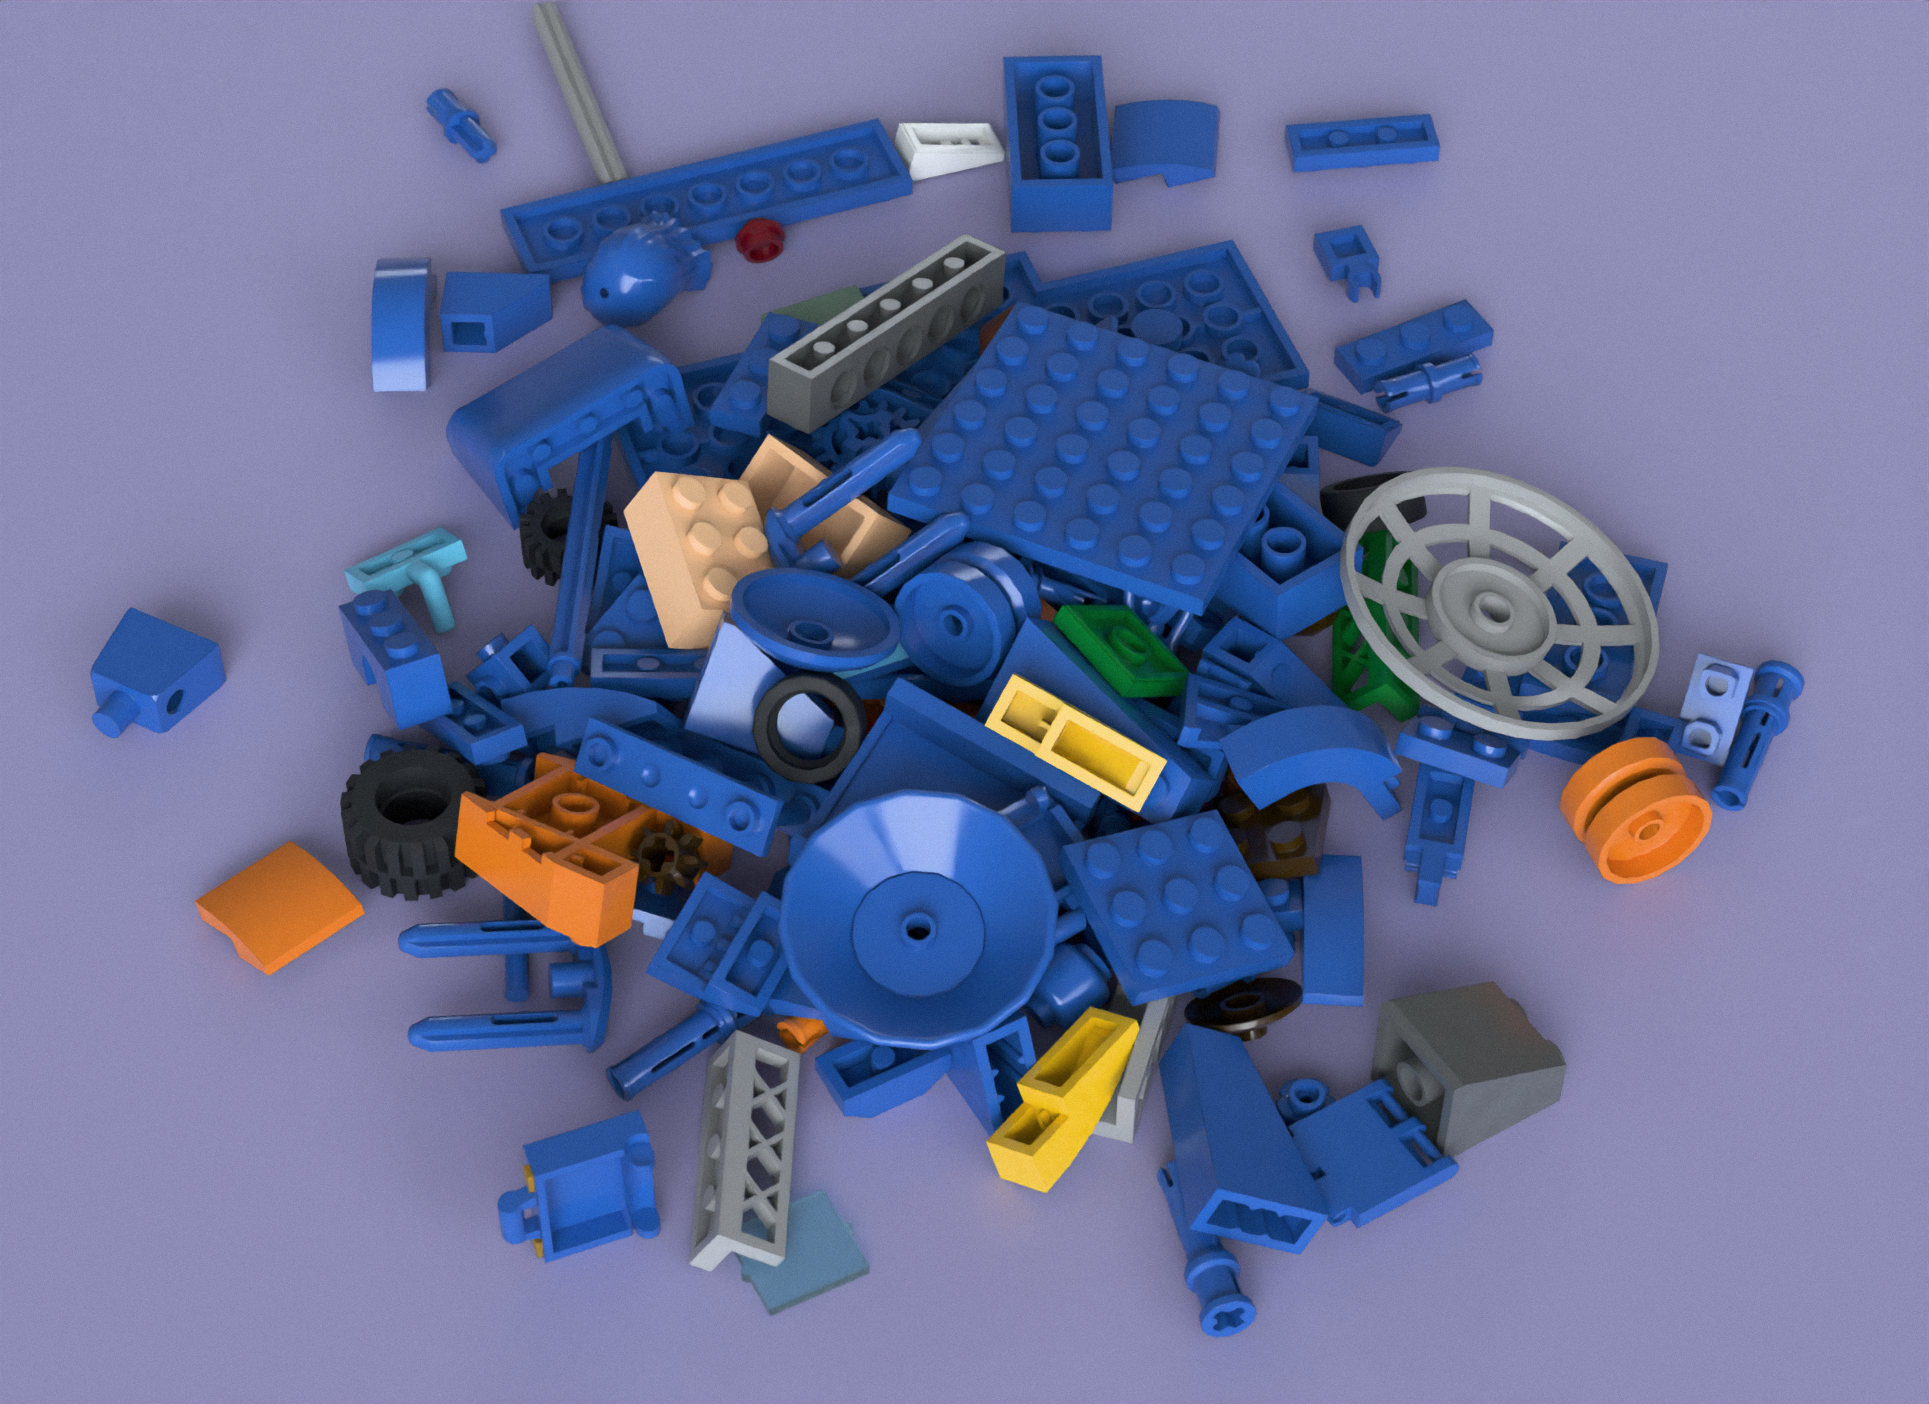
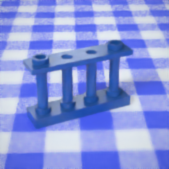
[573,716,833,857]

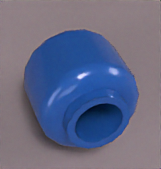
[1023,942,1112,1031]

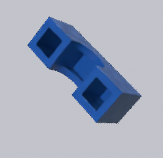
[338,589,454,731]

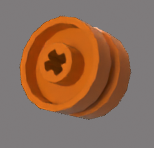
[1559,737,1713,884]

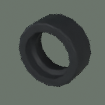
[1320,471,1427,533]
[752,670,868,784]

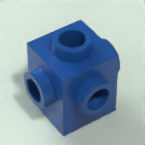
[466,624,550,710]

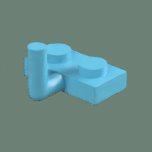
[344,527,468,633]

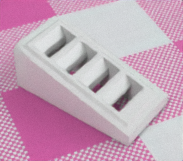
[894,123,1005,181]

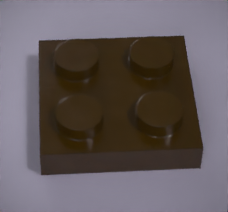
[1212,783,1331,882]

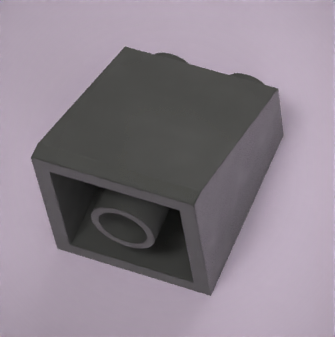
[1370,981,1567,1157]

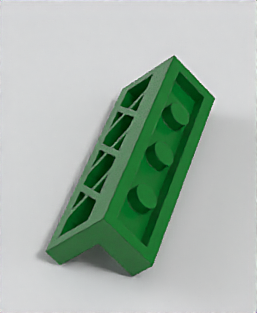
[1332,529,1420,723]

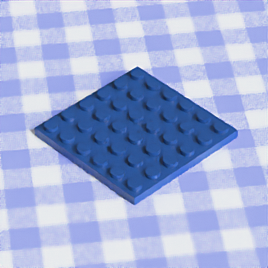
[887,301,1319,617]

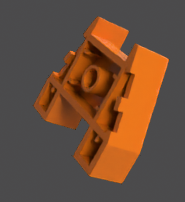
[454,752,734,949]

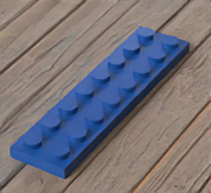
[500,118,913,284]

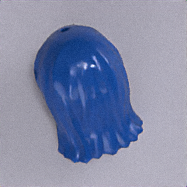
[580,211,713,329]

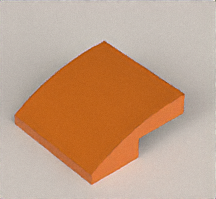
[194,841,365,976]

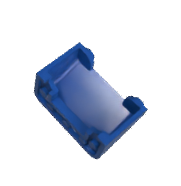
[446,325,695,530]

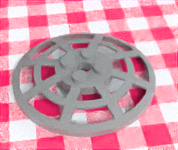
[1340,466,1660,741]

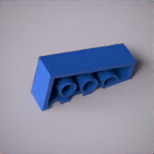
[975,617,1215,824]

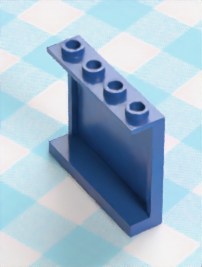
[787,677,1102,940]

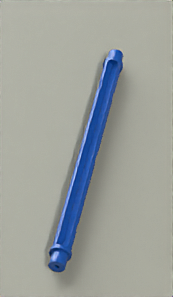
[547,432,614,689]

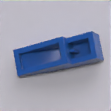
[500,687,685,759]
[1299,854,1364,1007]

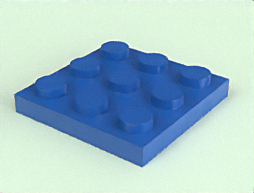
[1056,809,1295,1006]

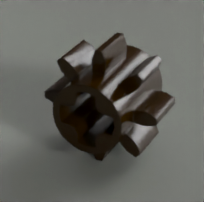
[630,820,708,897]

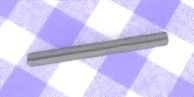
[532,0,628,185]

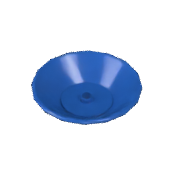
[777,788,1059,1050]

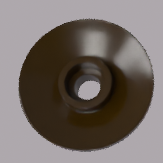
[1184,977,1303,1042]

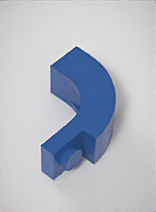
[371,257,438,392]
[1219,705,1403,821]

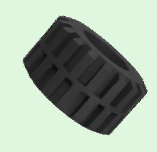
[340,745,488,901]

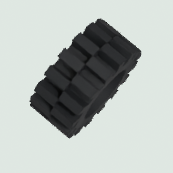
[519,488,618,587]

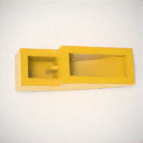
[984,673,1168,813]
[986,1006,1140,1193]

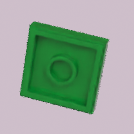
[1052,605,1191,698]

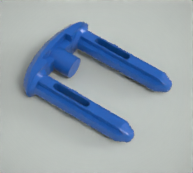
[764,427,971,598]
[397,919,612,1053]

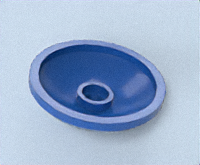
[729,568,901,673]

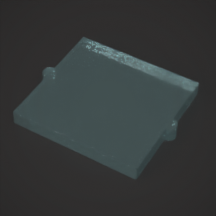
[733,1190,870,1316]

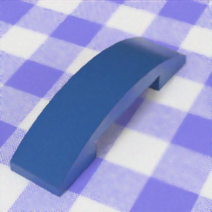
[1454,666,1688,765]

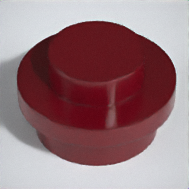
[735,218,785,263]

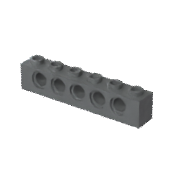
[767,233,1006,434]

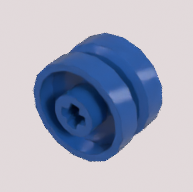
[895,541,1042,687]

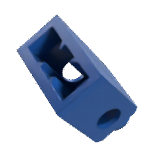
[90,607,226,738]

